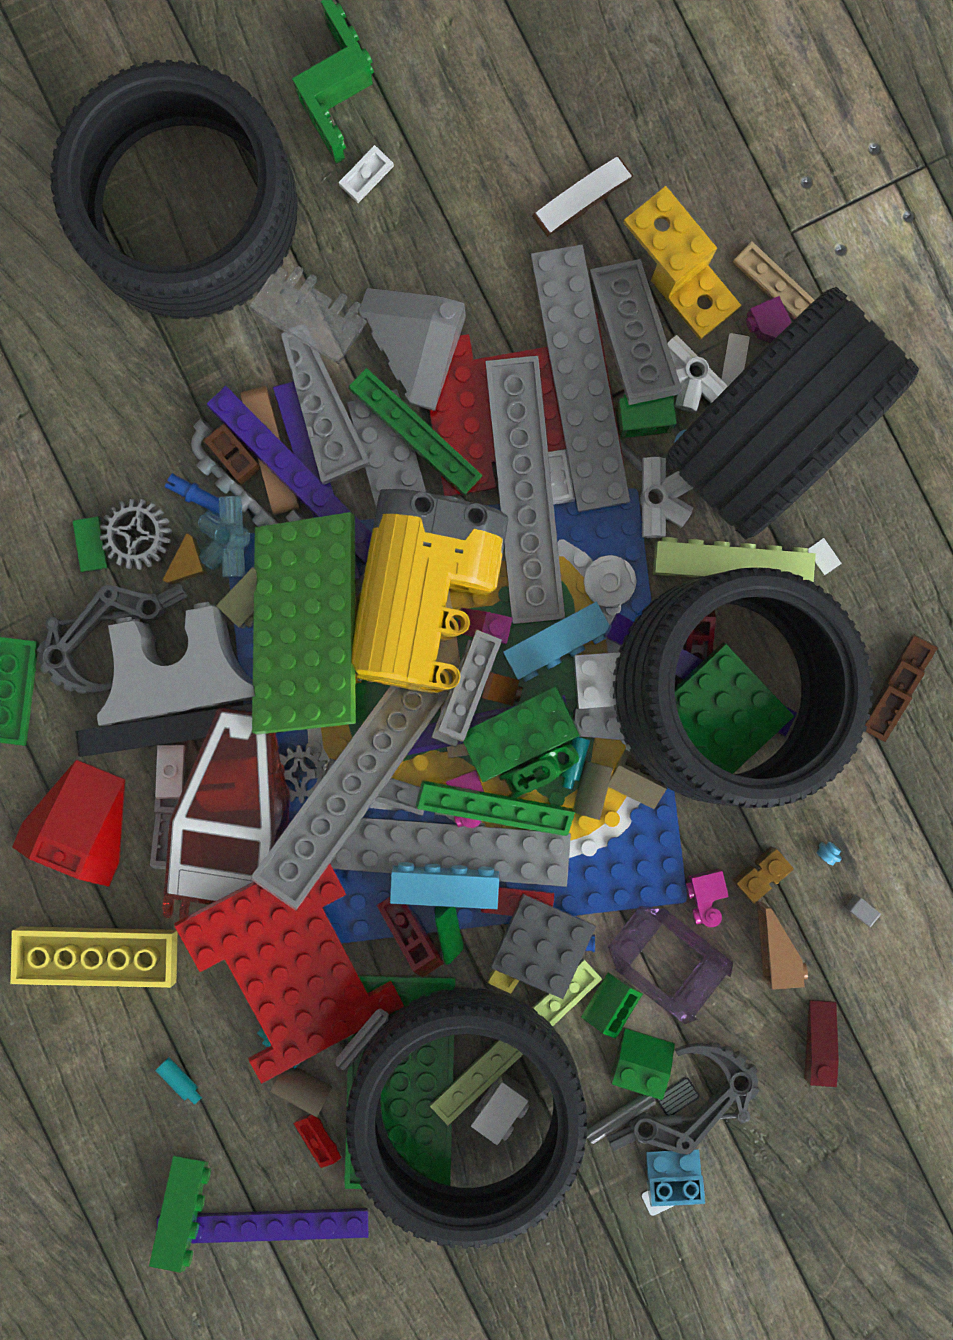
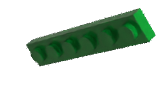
[348,368,483,496]
[416,780,575,836]

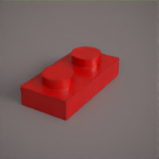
[293,1114,342,1168]

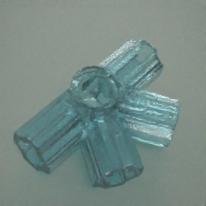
[197,496,250,578]

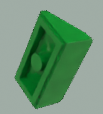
[434,906,464,965]

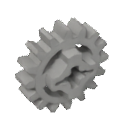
[271,745,328,803]

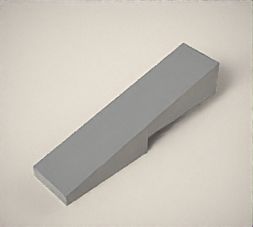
[150,762,187,869]

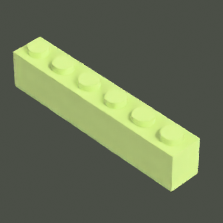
[653,537,816,582]

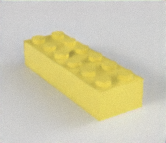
[10,926,178,988]

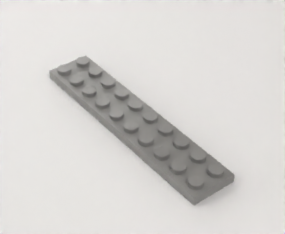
[531,244,630,512]
[485,356,565,624]
[250,685,448,911]
[330,817,571,887]

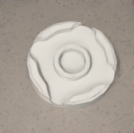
[583,555,637,608]

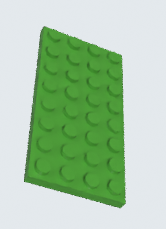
[252,512,356,735]

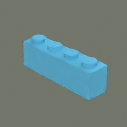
[503,601,610,682]
[390,862,499,909]

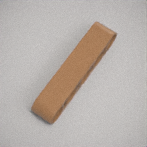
[240,385,300,515]

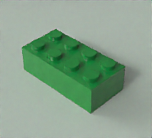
[463,687,581,782]

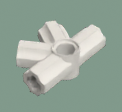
[667,335,728,413]
[640,457,693,538]

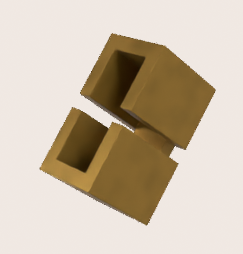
[732,846,794,904]

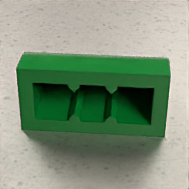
[581,972,643,1039]

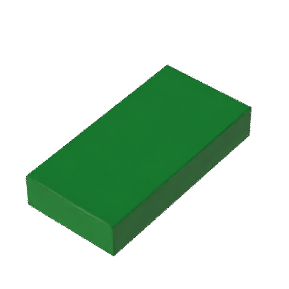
[73,516,108,573]

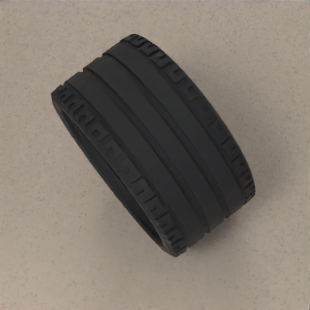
[50,60,298,319]
[666,287,919,539]
[612,567,873,808]
[346,987,587,1249]

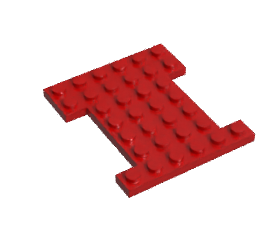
[429,312,624,496]
[174,864,404,1084]

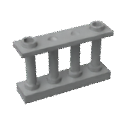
[431,630,502,747]

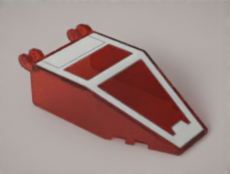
[162,708,290,920]

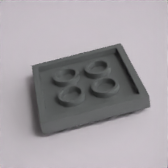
[490,893,596,999]

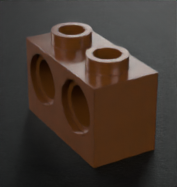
[204,424,260,485]

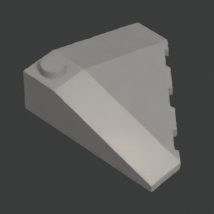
[359,288,466,411]

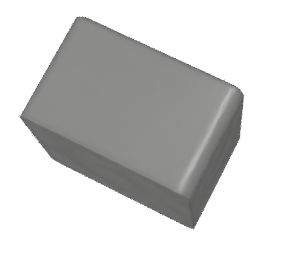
[845,894,881,927]

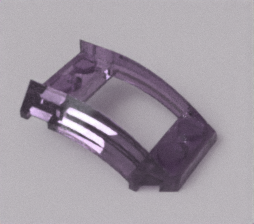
[608,906,733,1024]

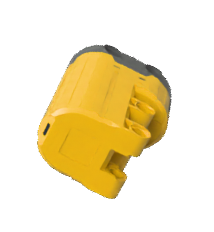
[351,489,508,694]

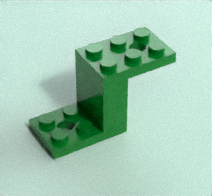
[292,0,374,164]

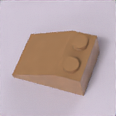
[757,902,808,990]

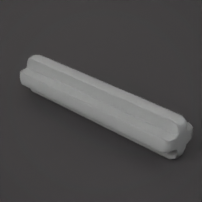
[335,1009,389,1070]
[587,1094,656,1144]

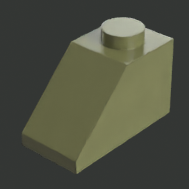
[216,567,257,629]

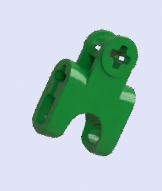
[498,743,579,798]

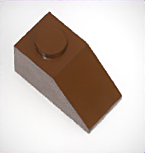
[482,672,523,706]

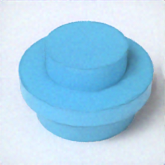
[816,841,842,866]

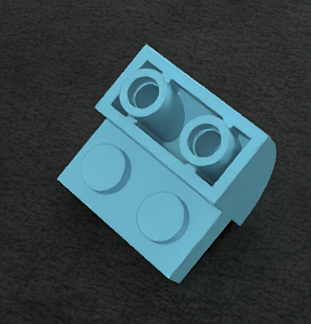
[646,1149,705,1207]

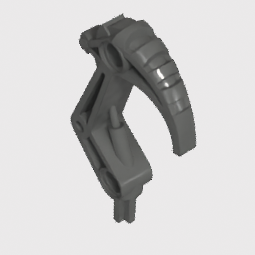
[37,584,188,694]
[607,1042,760,1155]

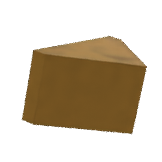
[163,534,207,584]

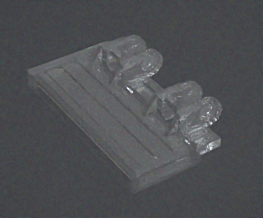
[249,266,367,365]

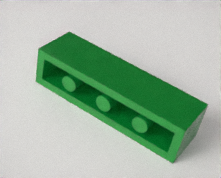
[149,1156,211,1273]

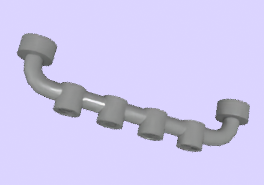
[191,418,305,527]

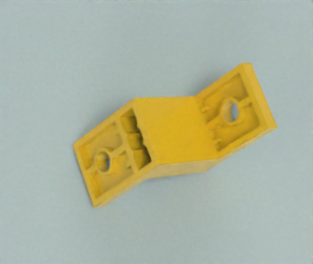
[623,186,742,340]

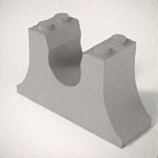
[97,602,255,725]

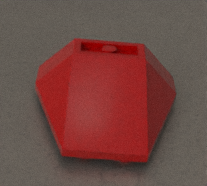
[12,760,126,887]

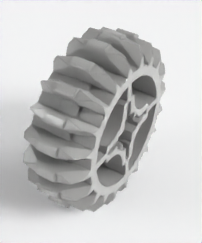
[100,499,172,570]

